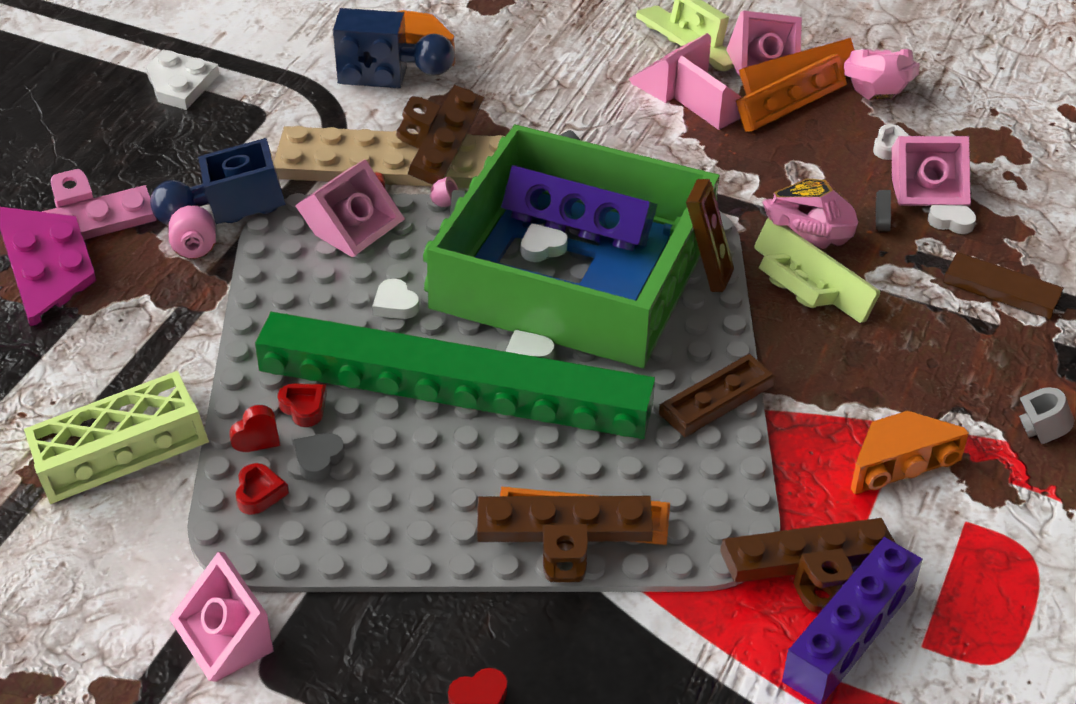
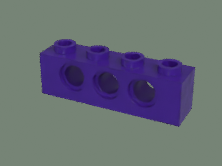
[501,165,658,251]
[782,537,923,704]

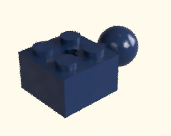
[333,8,455,88]
[150,138,286,225]

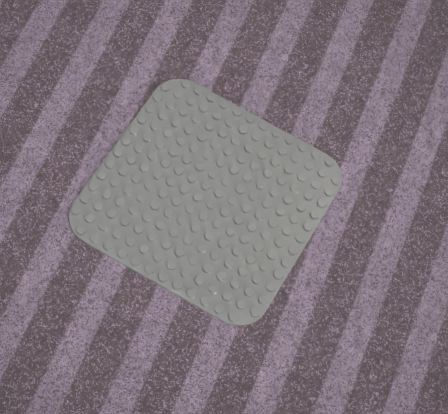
[187,193,780,592]

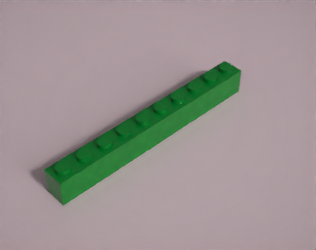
[255,311,655,439]

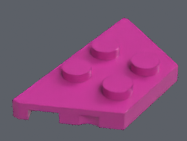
[0,207,96,326]

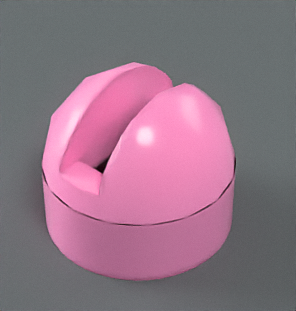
[430,177,459,207]

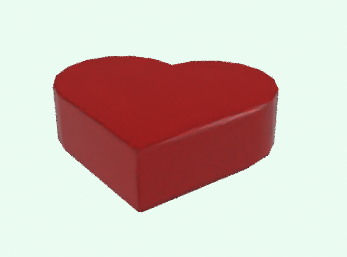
[278,383,327,427]
[229,405,281,452]
[235,463,289,515]
[448,668,507,704]

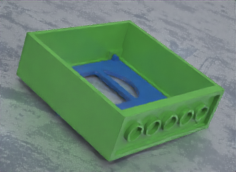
[423,124,720,369]

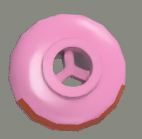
[169,206,216,259]

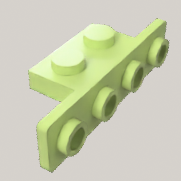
[636,0,735,71]
[754,218,880,323]

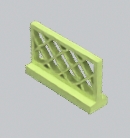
[24,371,209,504]

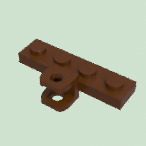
[396,84,485,185]
[477,496,653,582]
[720,518,895,612]

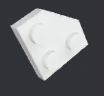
[146,49,220,110]

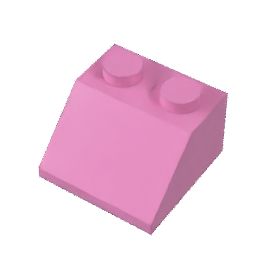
[891,136,971,206]
[295,159,405,257]

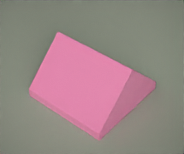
[727,10,802,76]
[629,33,711,103]
[675,55,741,130]
[169,552,274,682]

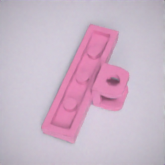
[42,169,157,240]

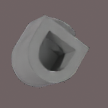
[1019,387,1074,445]

